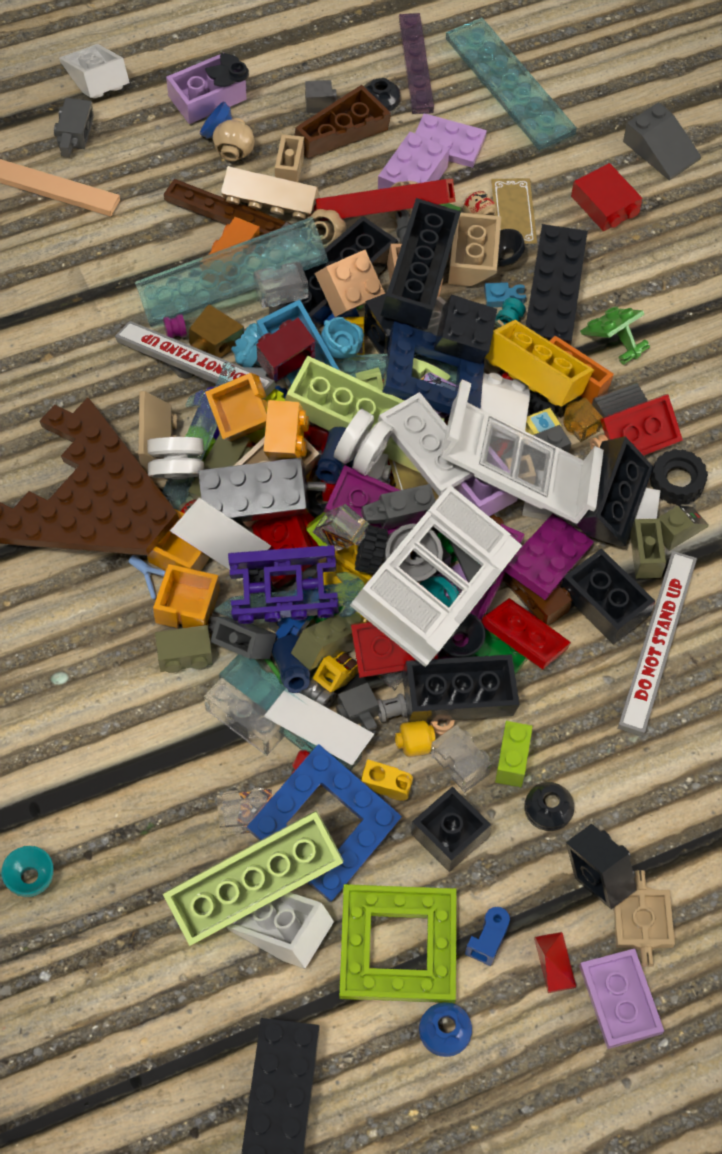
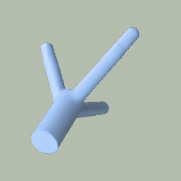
[129,555,166,599]

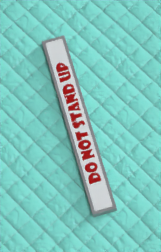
[115,321,276,400]
[617,551,697,737]

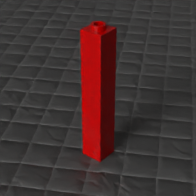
[314,179,456,221]

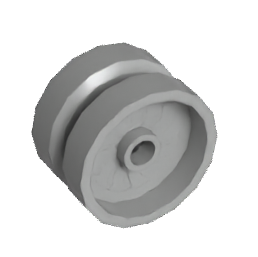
[381,524,443,582]

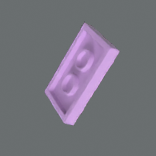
[415,113,487,168]
[579,948,664,1049]

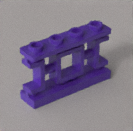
[228,545,339,624]

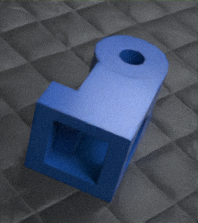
[465,907,510,967]

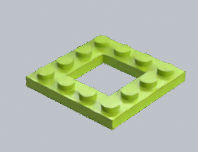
[339,884,456,1003]

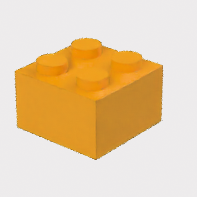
[205,373,268,442]
[264,400,309,461]
[147,509,210,571]
[153,564,220,628]

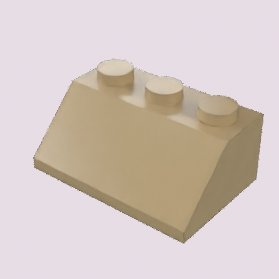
[448,213,501,286]
[138,391,178,481]

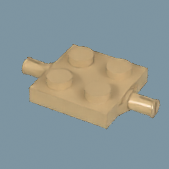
[613,870,675,967]

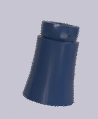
[316,427,350,484]
[272,635,310,693]

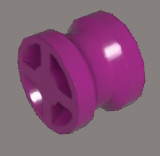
[163,314,187,339]

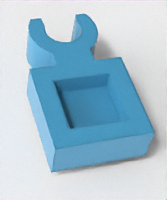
[484,283,526,307]

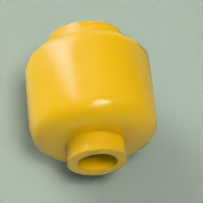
[395,721,436,757]

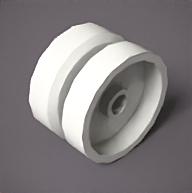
[333,408,394,476]
[147,437,204,479]

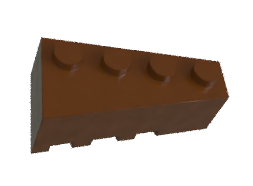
[294,85,391,159]

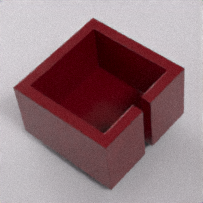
[256,317,316,383]

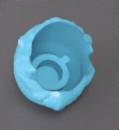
[320,317,364,359]
[231,323,261,367]

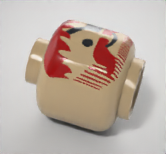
[463,191,496,216]

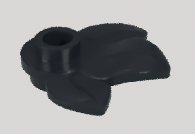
[205,53,249,87]

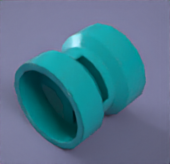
[495,298,526,325]

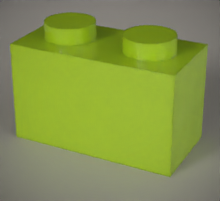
[495,721,533,788]

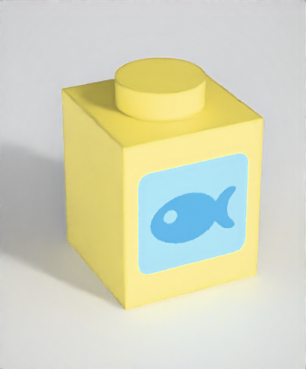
[525,408,562,435]

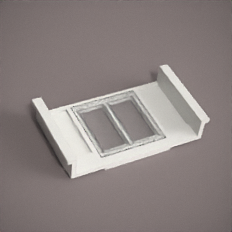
[441,379,604,524]

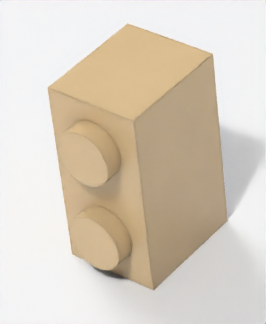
[275,134,304,183]

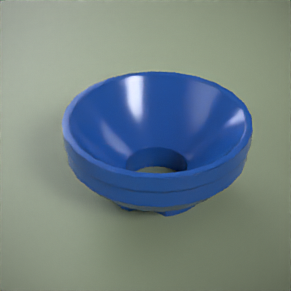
[200,101,232,139]
[419,1002,472,1057]

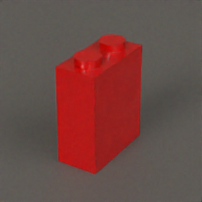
[571,163,643,232]

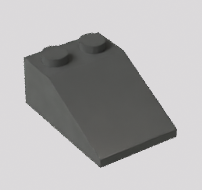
[623,102,701,181]

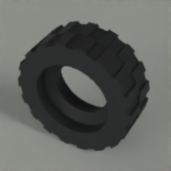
[650,449,708,506]

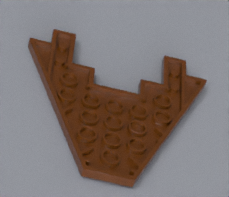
[0,398,179,555]

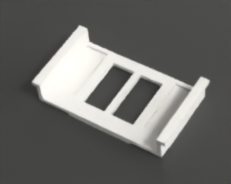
[350,485,522,667]

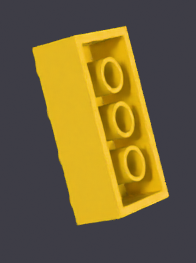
[485,320,594,407]

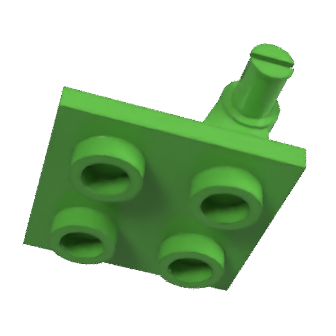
[580,307,650,365]

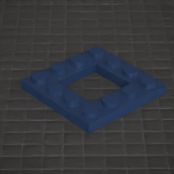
[382,321,485,414]

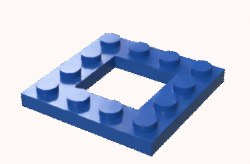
[246,744,402,902]

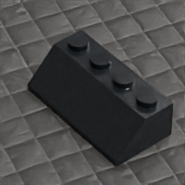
[575,436,653,547]

